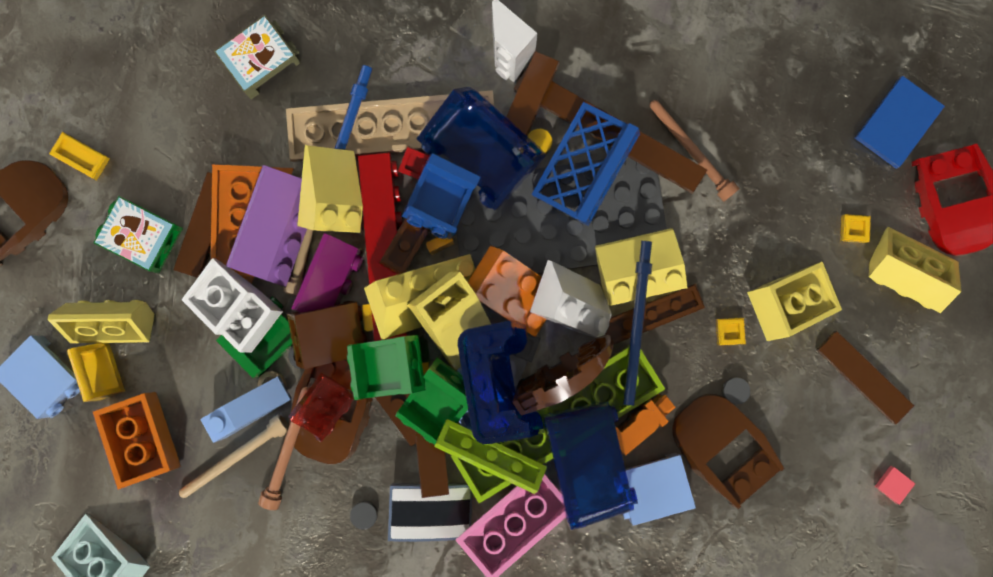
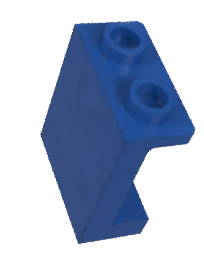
[402,153,480,239]

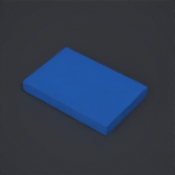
[855,76,945,169]

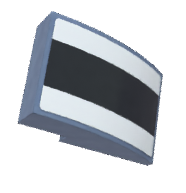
[388,483,472,542]

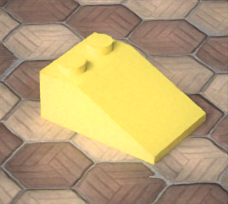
[297,145,363,233]
[747,262,842,341]

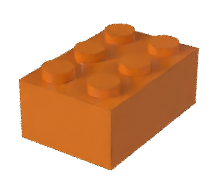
[468,246,546,337]
[93,392,181,490]

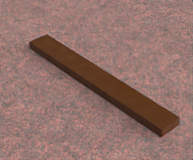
[514,67,707,194]

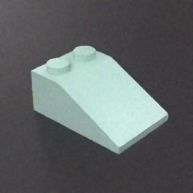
[52,514,150,577]

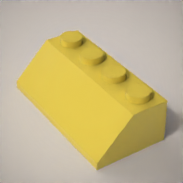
[364,254,476,340]

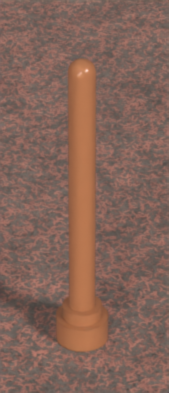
[650,100,740,202]
[258,387,312,510]

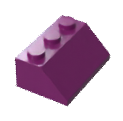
[291,233,363,313]

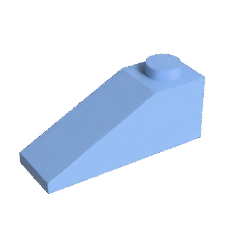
[200,376,292,443]

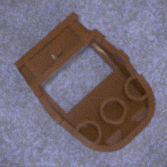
[0,160,68,266]
[512,335,613,415]
[289,359,373,464]
[672,394,785,509]

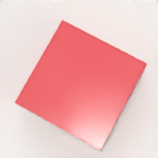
[875,466,915,505]

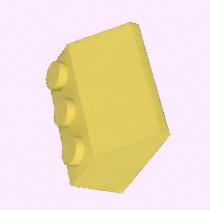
[869,227,961,313]
[595,228,687,306]
[47,300,155,343]

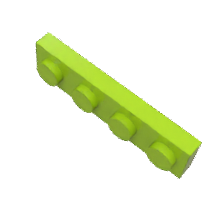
[434,419,547,494]

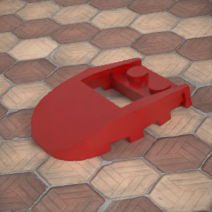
[912,143,993,256]

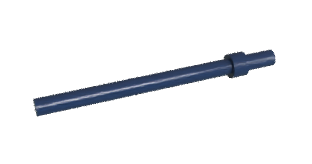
[623,241,653,406]

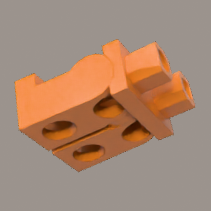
[601,394,676,456]

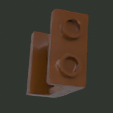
[287,301,367,369]

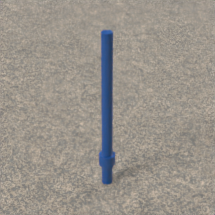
[334,65,372,150]

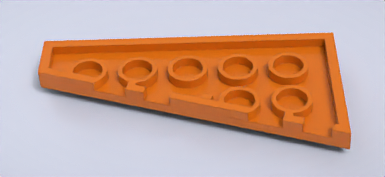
[210,164,294,284]

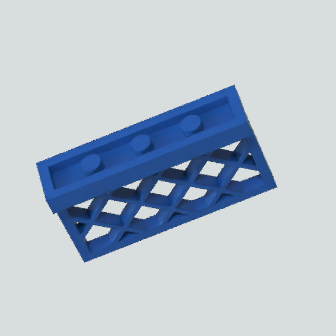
[531,102,640,226]

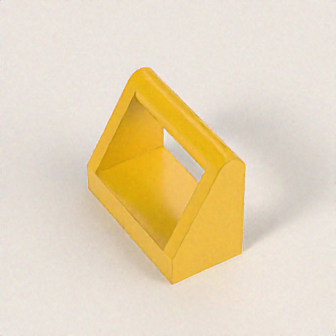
[67,343,125,402]

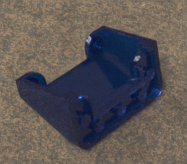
[416,87,546,210]
[458,320,544,444]
[542,400,638,531]

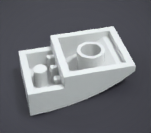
[182,258,283,353]

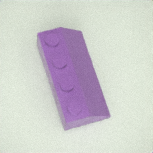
[226,165,307,287]

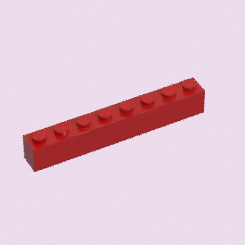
[358,153,413,341]

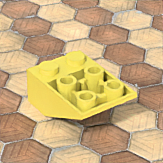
[407,271,497,371]

